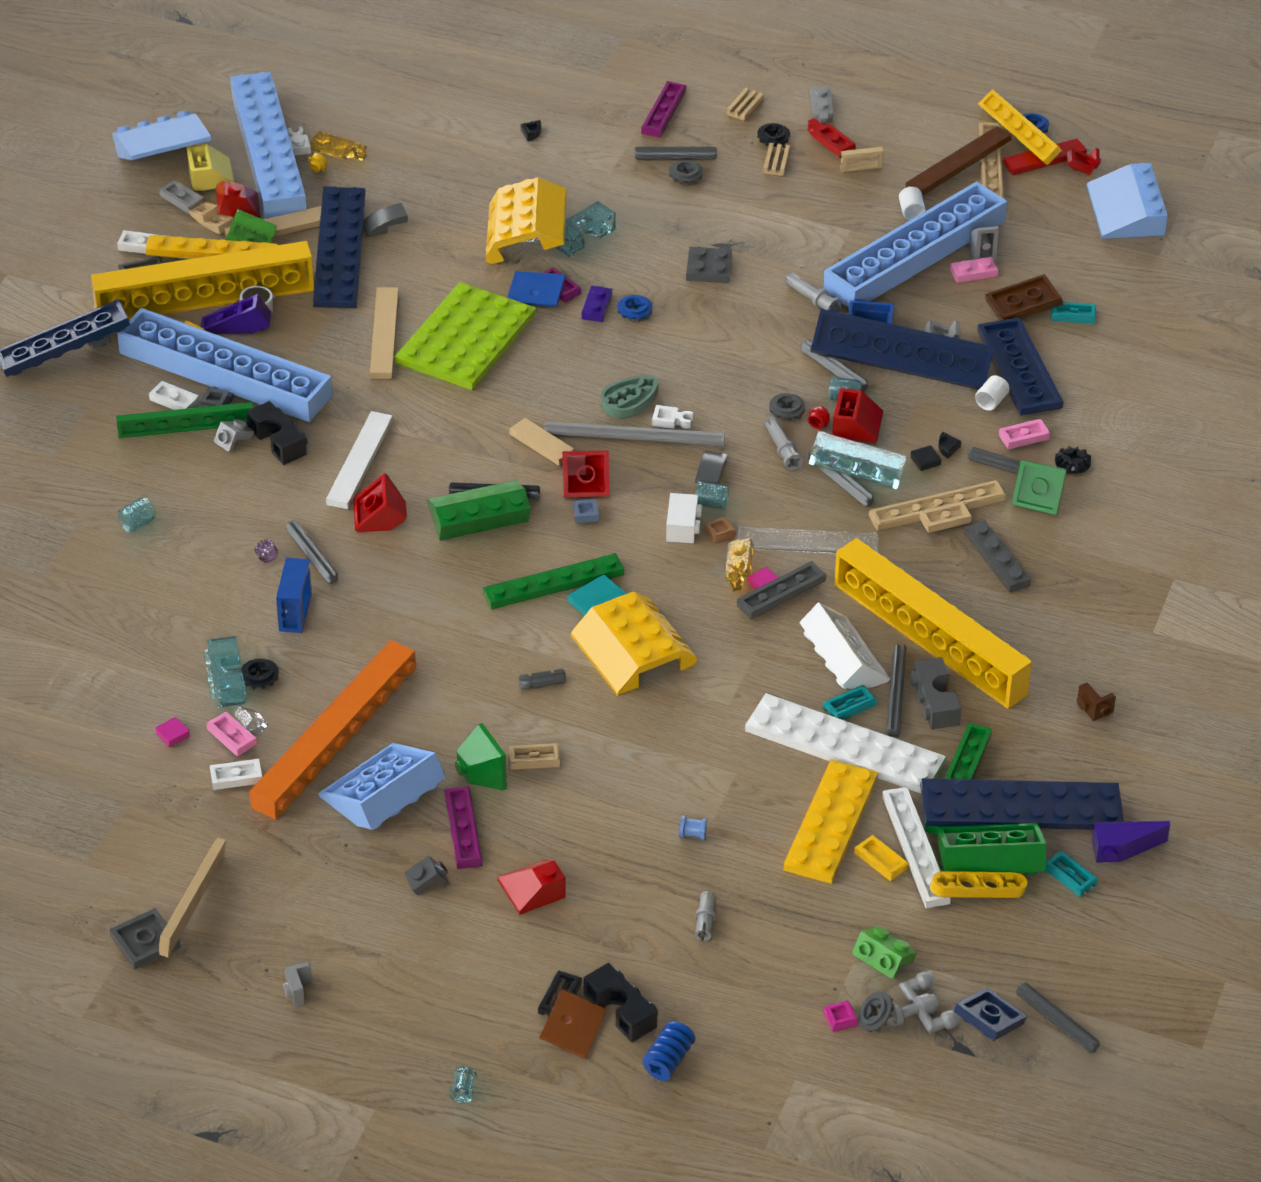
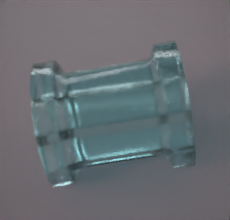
[449,1066,477,1103]

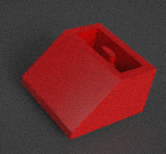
[832,388,883,443]

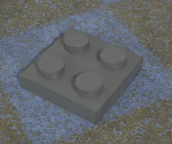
[686,247,732,283]
[109,908,181,970]

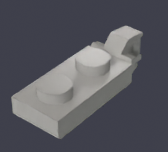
[810,87,833,125]

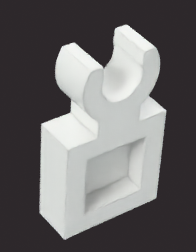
[288,126,311,156]
[652,405,693,429]

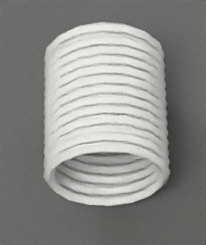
[899,187,925,220]
[975,375,1009,411]

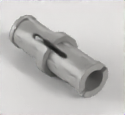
[695,891,717,941]

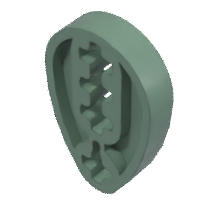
[601,376,659,419]

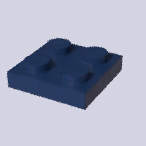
[953,987,1027,1041]

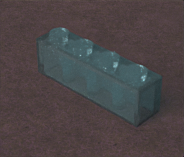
[809,431,907,489]

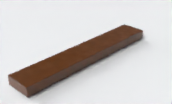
[906,126,1012,196]

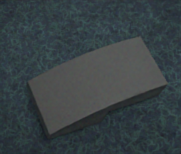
[363,203,408,237]
[200,386,235,406]
[695,451,728,486]

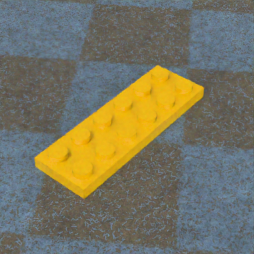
[783,760,878,884]

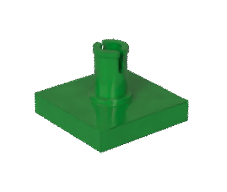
[1011,459,1067,515]

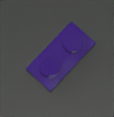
[582,285,612,322]

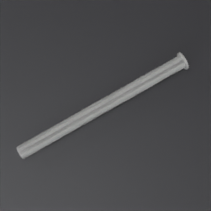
[544,422,725,448]

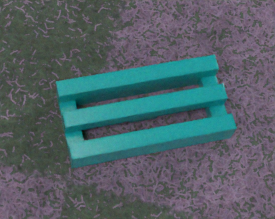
[1051,302,1096,324]
[823,685,877,720]
[1046,850,1098,897]

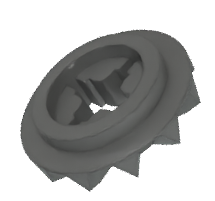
[670,160,703,185]
[769,393,805,421]
[859,991,895,1033]

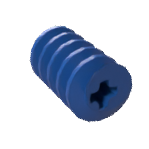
[643,1022,695,1082]

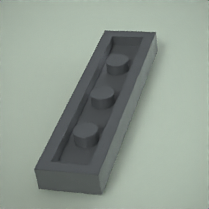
[964,521,1031,593]
[737,561,826,619]

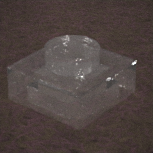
[234,706,268,732]

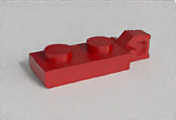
[807,118,856,158]

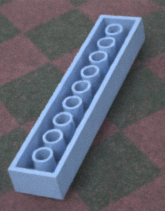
[230,72,306,219]
[824,182,1007,308]
[117,308,333,423]

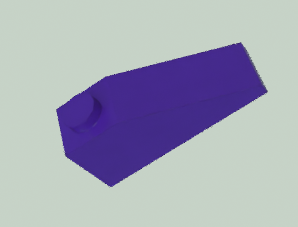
[201,294,272,334]
[1092,821,1170,863]

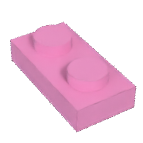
[950,257,998,283]
[999,419,1050,450]
[207,712,257,757]

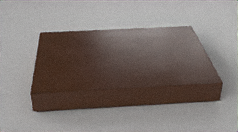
[985,274,1063,321]

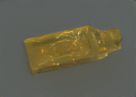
[309,131,367,161]
[725,537,754,592]

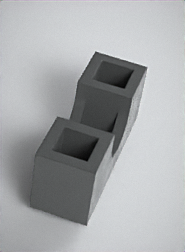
[910,657,961,730]

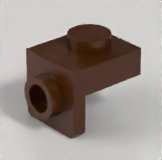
[1077,683,1116,721]

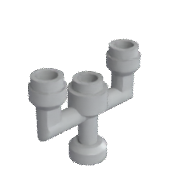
[890,971,960,1034]

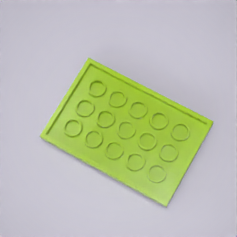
[395,282,536,390]

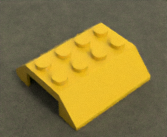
[485,178,567,264]
[571,591,698,696]

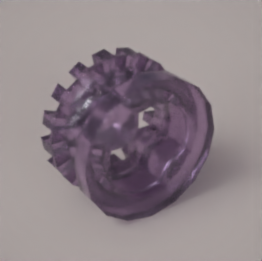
[255,539,278,562]

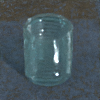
[828,376,861,401]
[695,481,729,510]
[117,497,156,532]

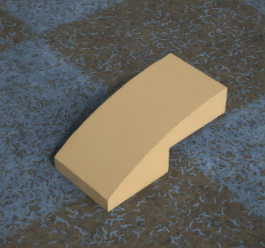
[189,201,234,234]

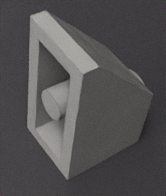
[969,226,999,263]

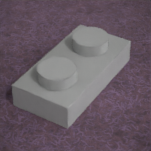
[159,180,204,214]

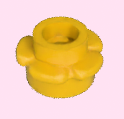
[308,153,328,172]

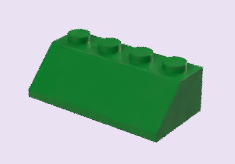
[427,480,531,541]
[937,823,1046,875]

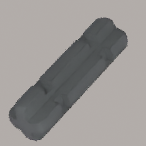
[518,669,566,689]

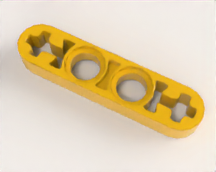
[930,871,1028,898]

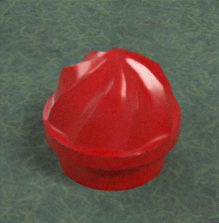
[808,406,830,429]

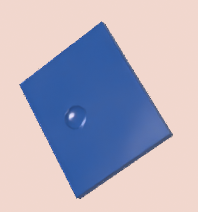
[507,271,566,307]

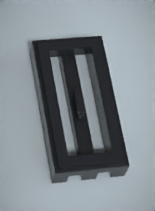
[538,970,582,1017]

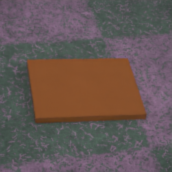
[539,989,607,1059]

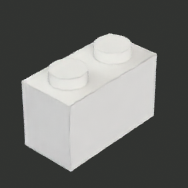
[666,493,702,543]

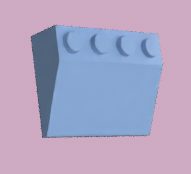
[112,110,212,160]
[1087,163,1168,239]
[318,743,446,830]

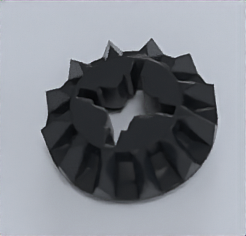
[757,123,790,147]
[1055,446,1091,474]
[240,658,279,690]

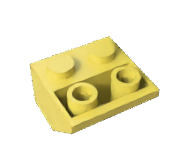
[186,144,234,191]

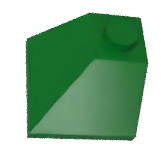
[455,723,507,790]

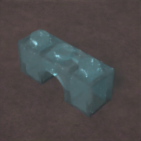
[555,201,616,257]
[203,636,246,708]

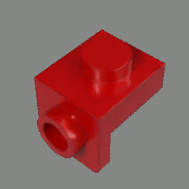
[1067,147,1101,175]

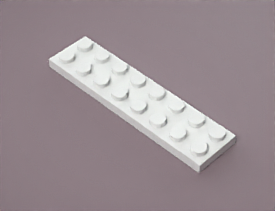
[745,693,946,794]

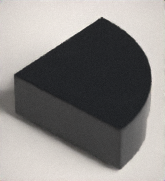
[521,120,541,142]
[938,432,962,458]

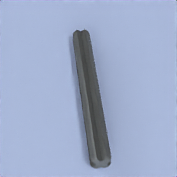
[886,644,907,737]

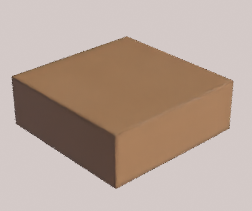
[704,516,736,543]

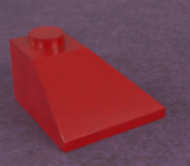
[216,181,261,219]
[562,450,610,498]
[353,473,407,532]
[497,860,566,915]

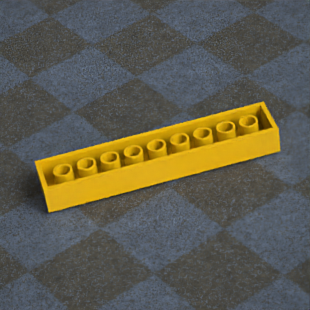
[91,241,314,320]
[834,538,1032,709]

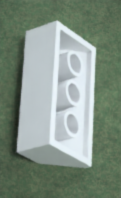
[799,602,891,689]

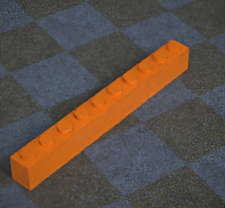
[250,640,417,820]

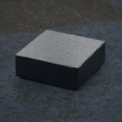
[910,445,941,471]

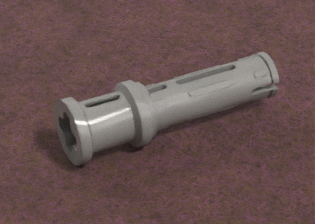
[785,272,842,312]
[764,417,804,471]

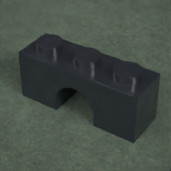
[247,401,308,465]
[584,962,658,1043]

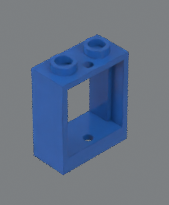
[848,300,894,324]
[276,557,312,633]

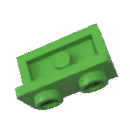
[225,210,277,243]
[852,926,917,979]

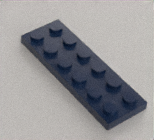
[0,299,130,377]
[977,317,1063,416]

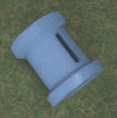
[679,816,707,841]

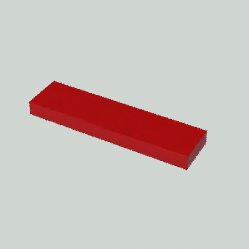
[1003,138,1087,175]

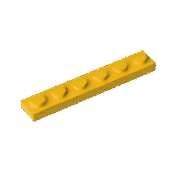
[978,89,1062,165]
[145,235,277,259]

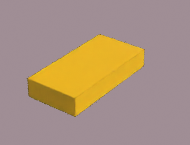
[854,835,909,881]

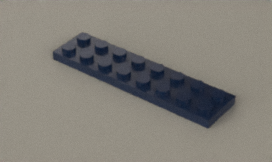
[313,186,366,308]
[811,309,994,390]
[920,778,1124,830]

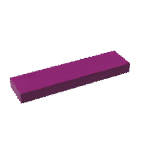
[641,81,686,138]
[444,786,482,869]

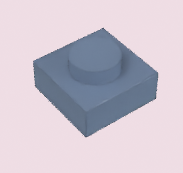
[573,499,599,523]

